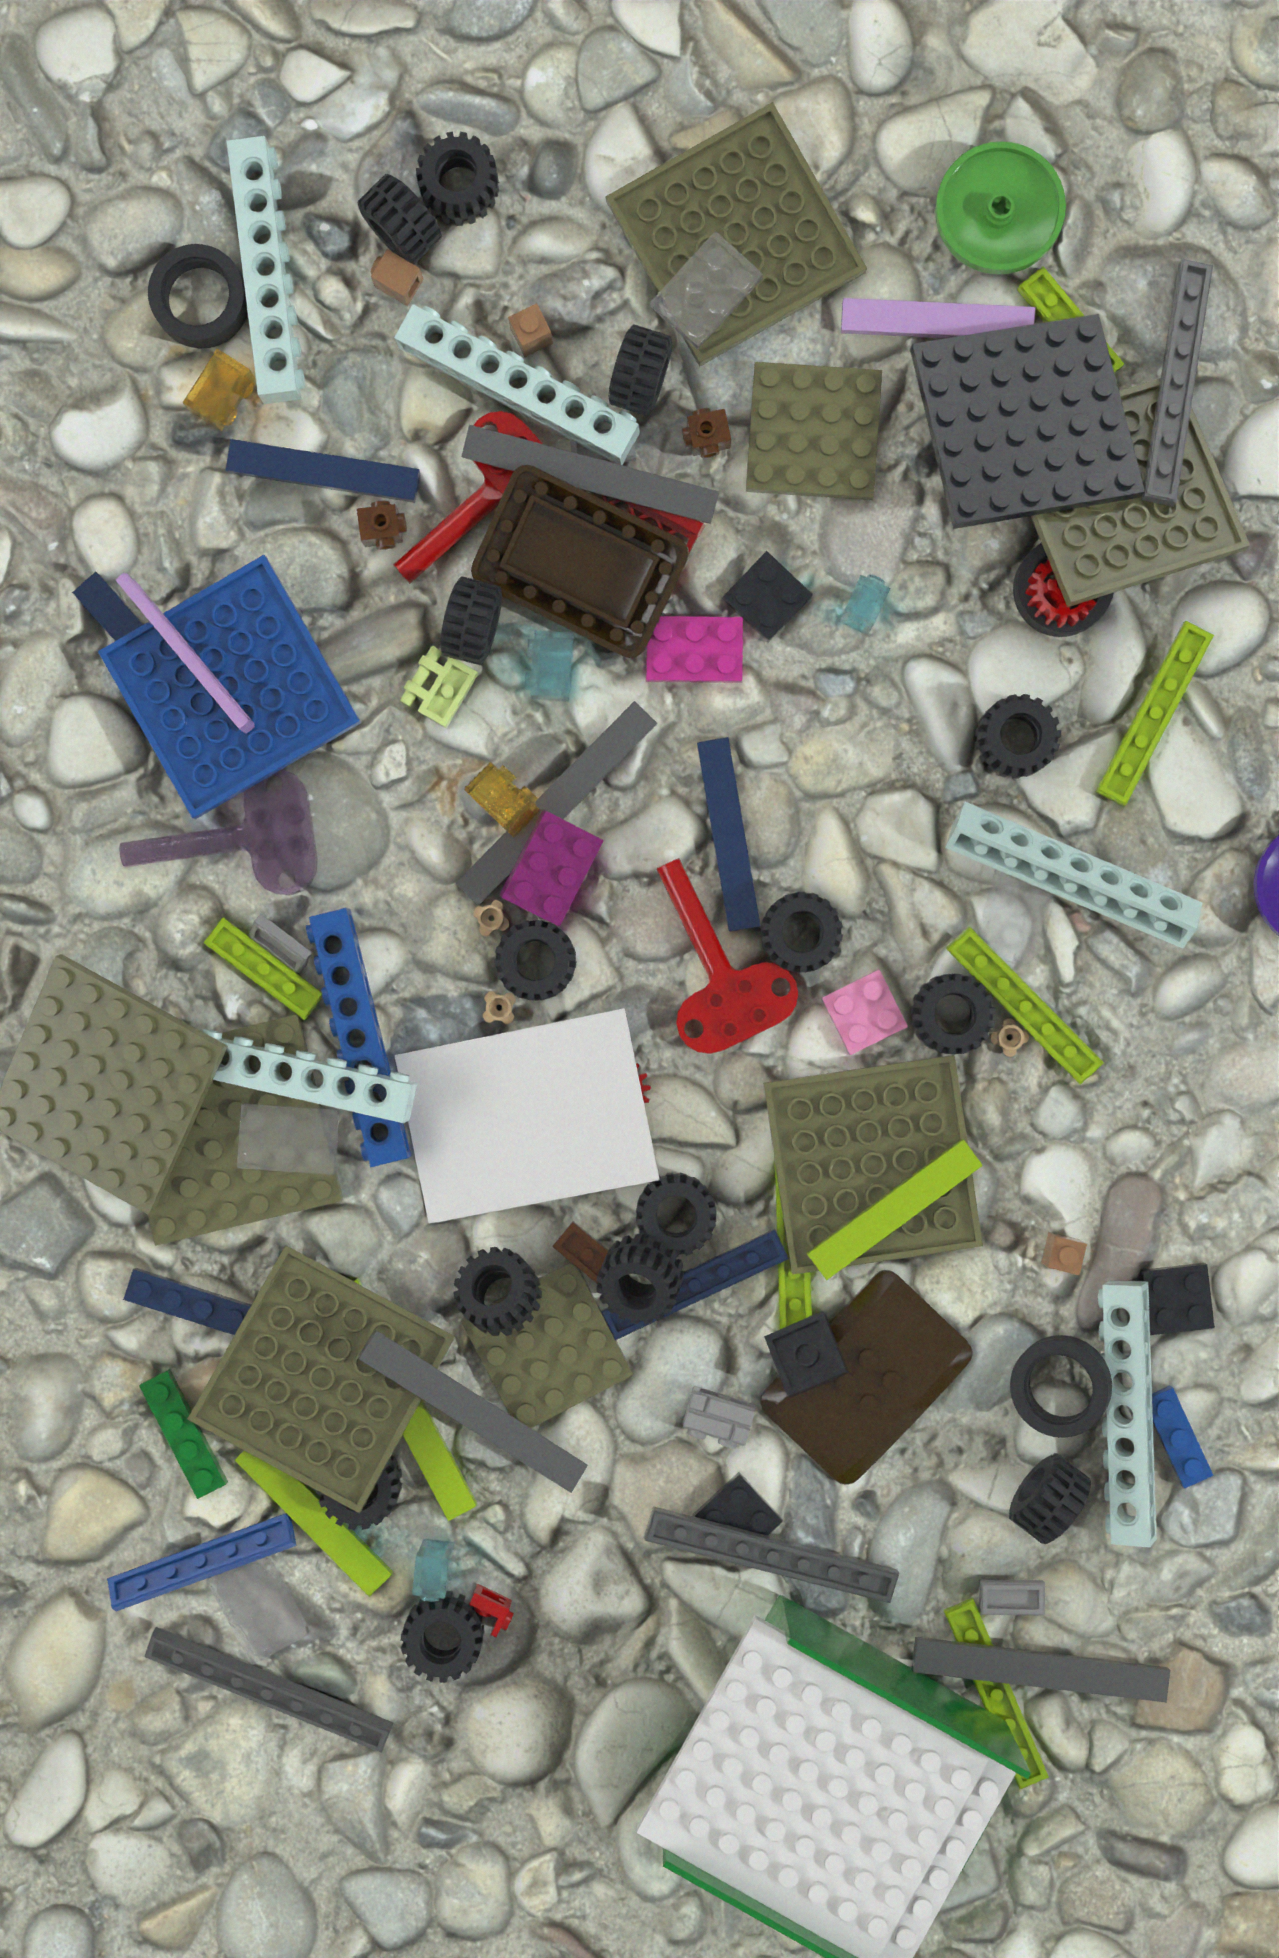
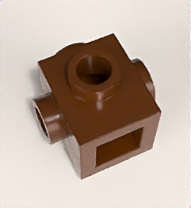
[682,408,731,458]
[357,500,407,550]

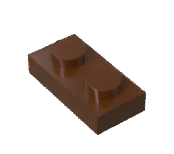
[552,1221,608,1284]

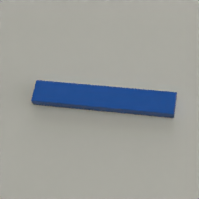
[107,1513,297,1612]

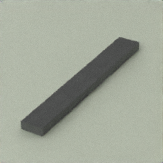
[1141,259,1213,507]
[461,425,719,524]
[456,701,657,906]
[357,1330,588,1493]
[644,1506,899,1603]
[144,1627,394,1753]
[911,1637,1171,1703]

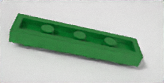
[139,1369,228,1499]

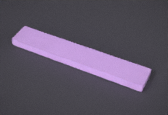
[841,298,1035,338]
[116,573,255,734]

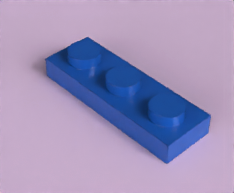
[1152,1386,1214,1489]

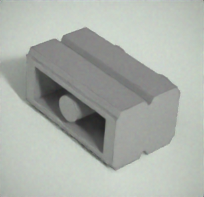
[682,1386,756,1449]

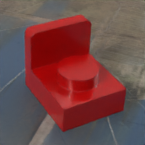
[469,1584,514,1638]

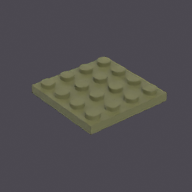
[746,362,882,500]
[461,1262,633,1428]

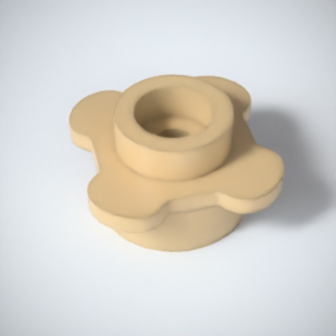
[473,900,510,936]
[483,991,516,1024]
[990,1018,1029,1057]

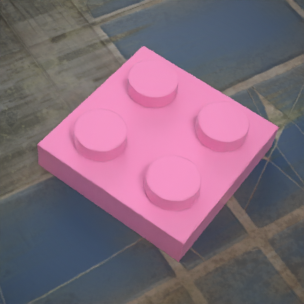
[821,969,908,1055]

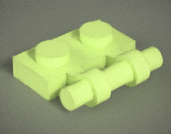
[399,646,479,728]

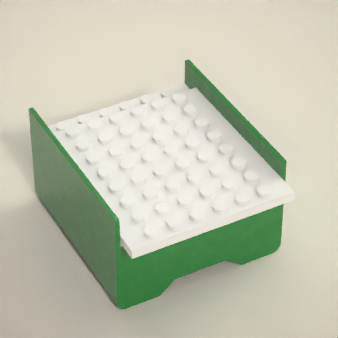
[636,1595,1031,1958]

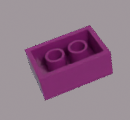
[499,809,604,927]

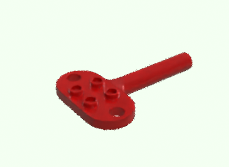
[393,411,543,584]
[656,858,798,1054]

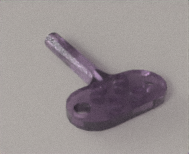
[119,769,318,896]

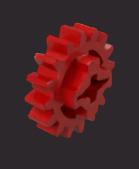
[1025,560,1096,628]

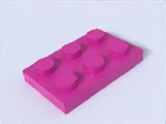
[646,616,743,683]

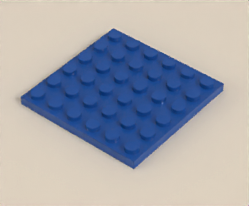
[98,555,362,820]

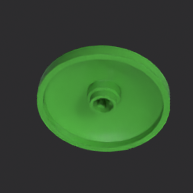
[935,141,1066,274]

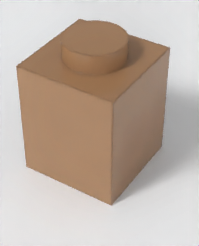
[370,249,424,307]
[508,303,553,358]
[1041,1232,1087,1276]

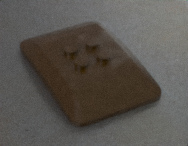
[471,465,689,658]
[760,1270,973,1485]

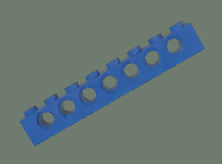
[306,908,412,1168]

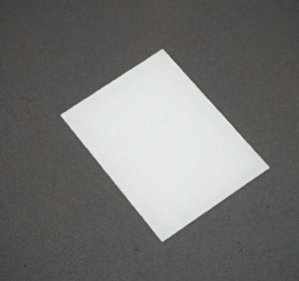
[395,1008,660,1224]

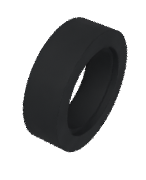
[148,244,248,349]
[1013,543,1114,637]
[1010,1335,1112,1438]

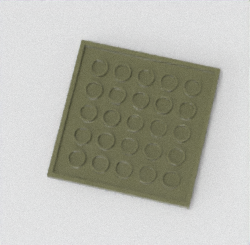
[605,102,867,367]
[1031,378,1250,607]
[0,954,228,1215]
[148,1015,343,1246]
[763,1055,983,1275]
[187,1245,455,1513]

